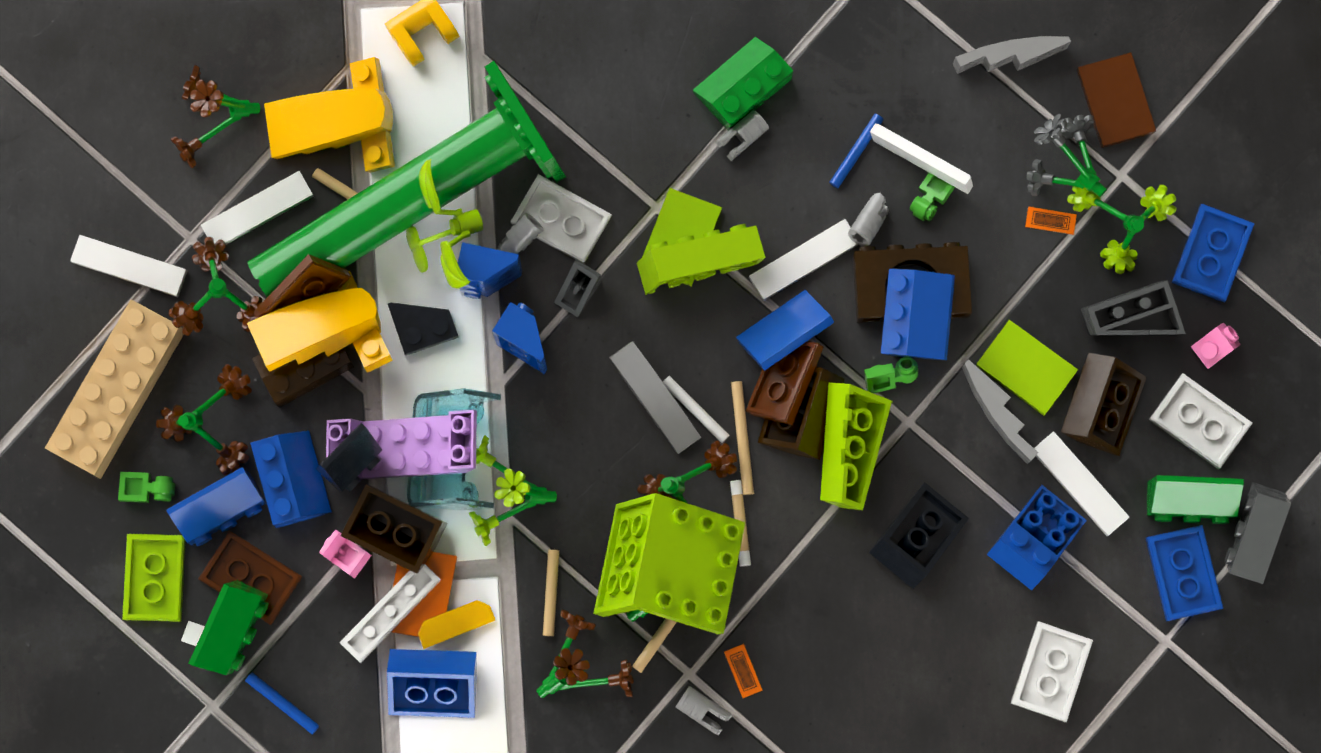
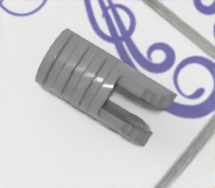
[715,110,769,161]
[848,192,889,246]
[497,213,543,254]
[675,686,732,736]

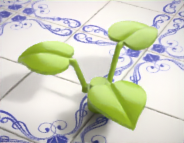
[406,159,483,288]

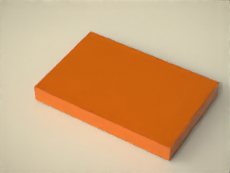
[392,552,457,637]

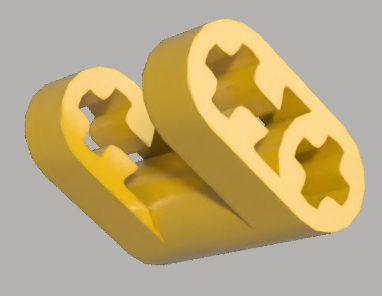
[384,0,460,67]

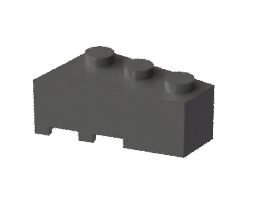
[1081,280,1186,335]
[1225,482,1291,584]

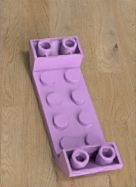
[326,410,477,479]

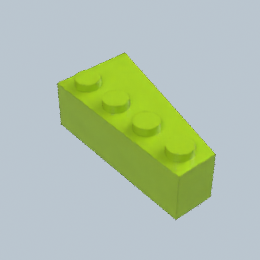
[637,224,765,295]
[820,382,892,510]

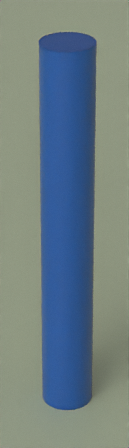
[829,114,884,188]
[245,672,319,735]

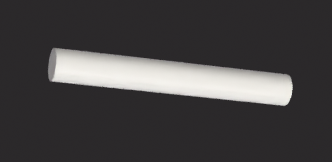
[663,376,730,443]

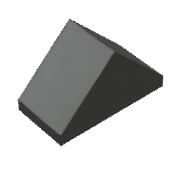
[554,259,601,317]

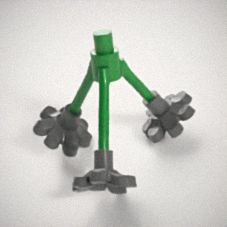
[1027,114,1107,197]

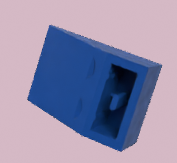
[987,485,1087,590]

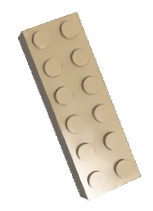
[45,299,184,479]

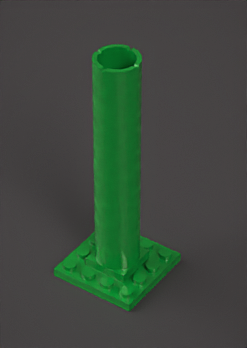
[247,61,566,297]

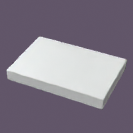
[511,174,612,264]
[1149,373,1253,470]
[1011,621,1093,722]

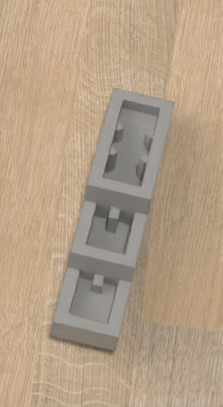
[953,36,1071,74]
[609,341,701,454]
[962,359,1039,464]

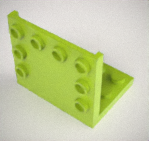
[593,493,745,634]

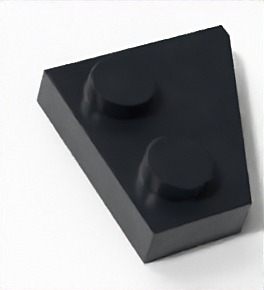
[387,302,459,356]

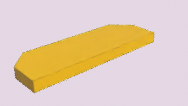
[418,600,496,649]

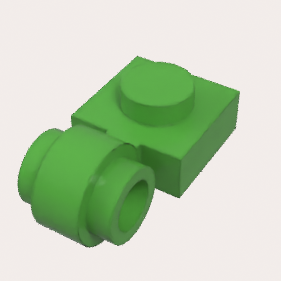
[910,173,955,221]
[864,357,918,393]
[118,472,175,503]

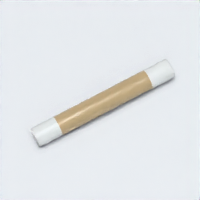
[730,480,751,566]

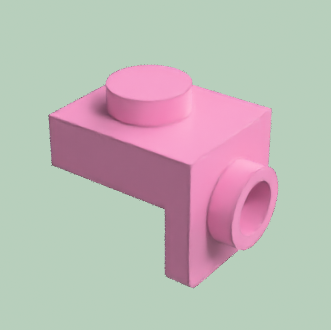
[1191,323,1240,369]
[319,530,372,579]

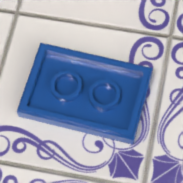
[1171,204,1255,302]
[736,290,834,371]
[1145,525,1223,622]

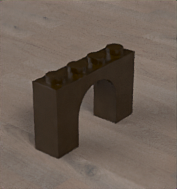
[853,242,972,323]

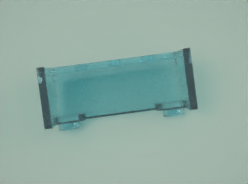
[407,388,501,510]

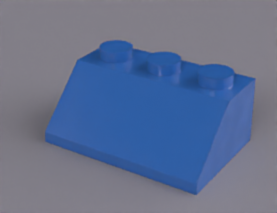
[458,242,523,299]
[881,269,955,360]
[492,302,547,374]
[250,431,332,528]
[166,467,266,546]
[387,649,477,718]

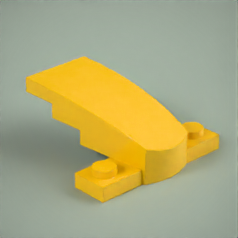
[264,57,395,173]
[247,271,393,373]

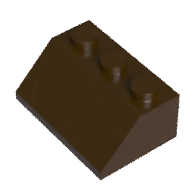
[252,348,354,408]
[1061,353,1147,456]
[758,367,845,460]
[341,484,448,574]

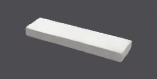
[870,124,973,194]
[201,171,314,245]
[749,219,859,301]
[70,235,187,297]
[1034,431,1129,536]
[339,565,441,663]

